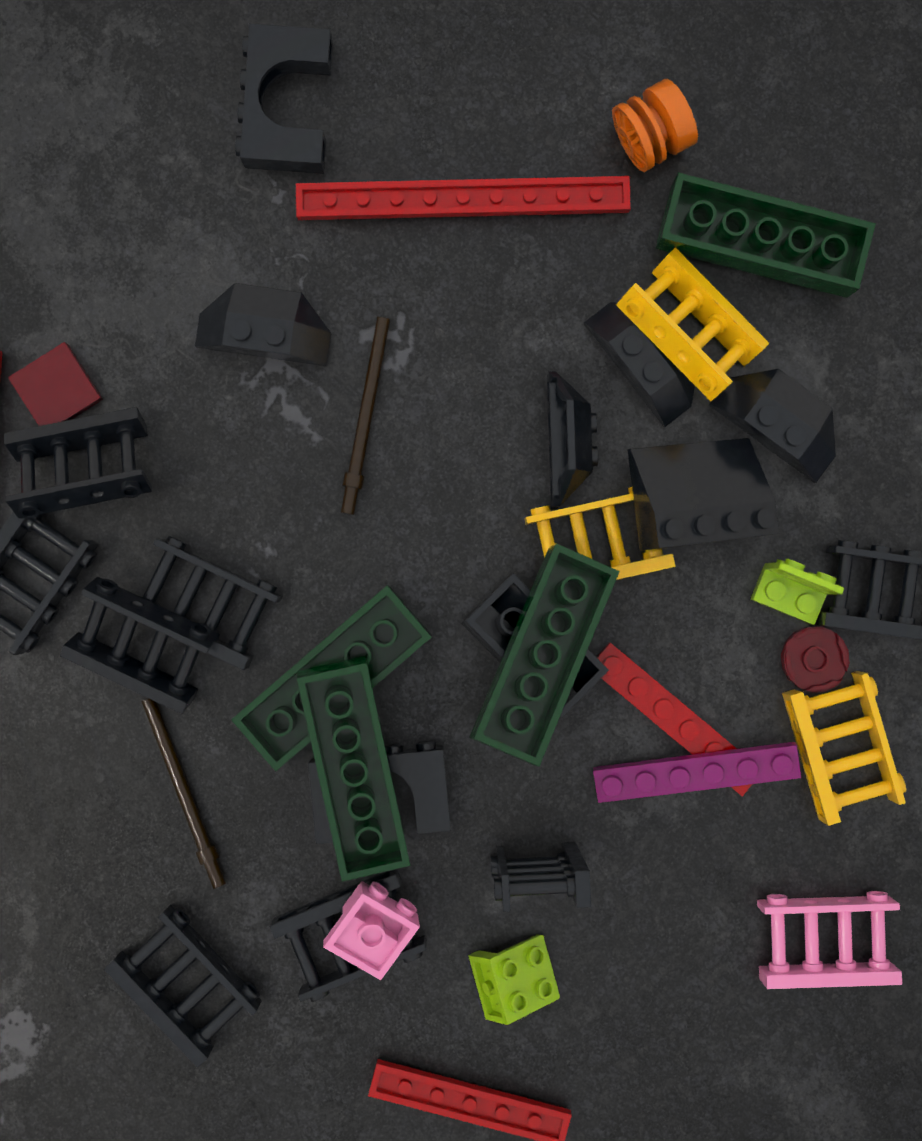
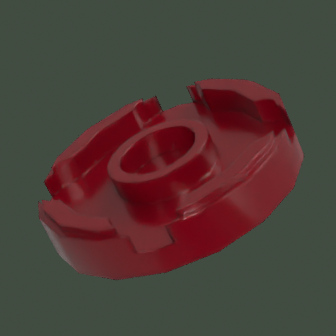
[781,626,850,692]

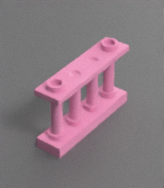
[757,891,902,989]

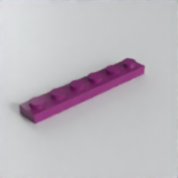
[593,742,801,803]

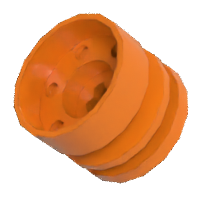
[612,78,698,172]

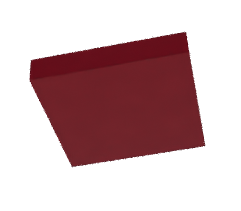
[8,342,103,426]

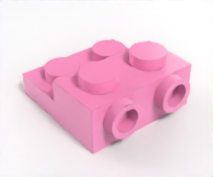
[323,881,420,980]

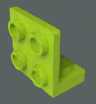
[750,559,845,625]
[468,934,560,1025]

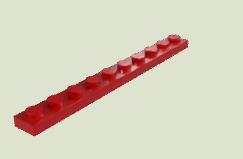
[296,176,631,220]

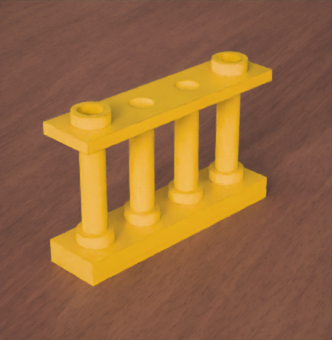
[616,247,769,401]
[524,487,676,580]
[782,671,906,826]

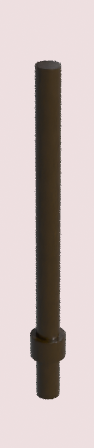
[341,317,390,515]
[141,698,226,889]

